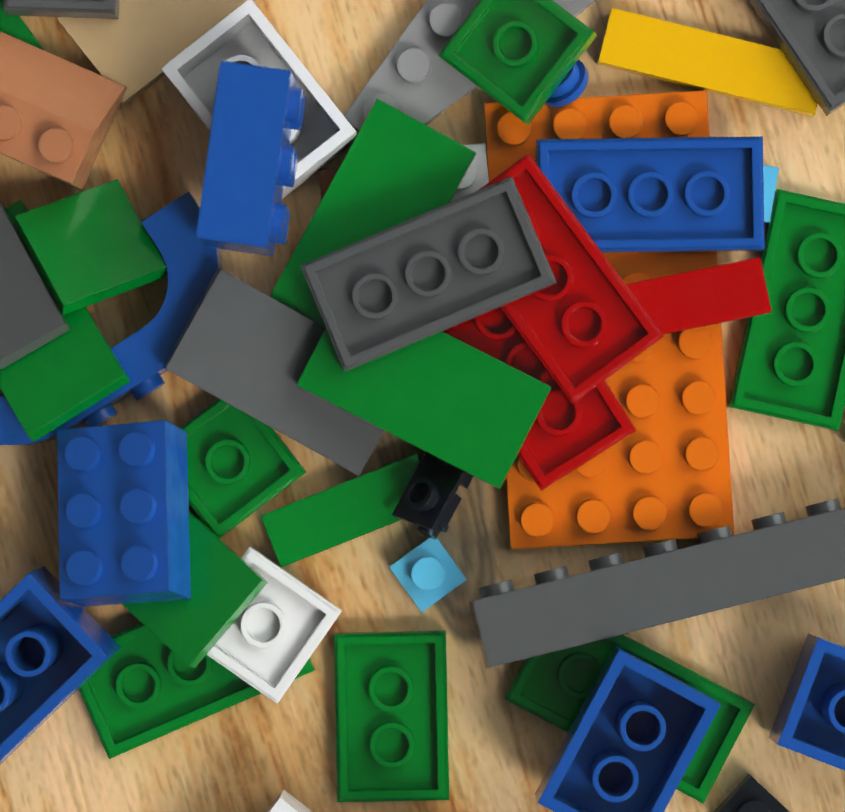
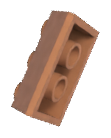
[0,32,127,190]

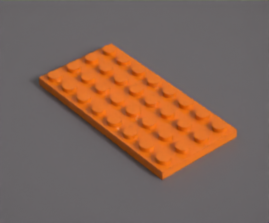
[484,90,734,549]

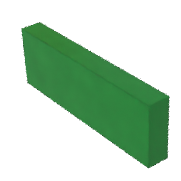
[261,454,420,568]

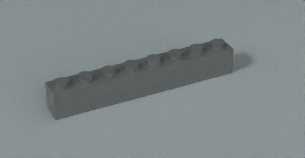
[469,498,845,668]

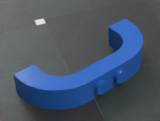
[0,192,223,445]

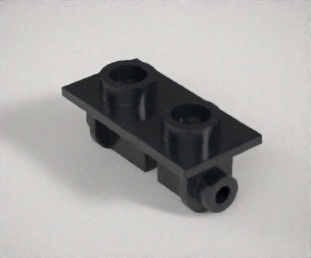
[392,452,474,540]

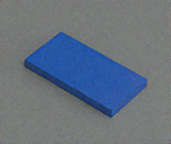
[536,136,765,253]

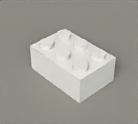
[161,0,357,199]

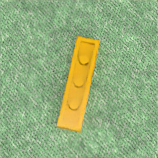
[597,8,818,117]

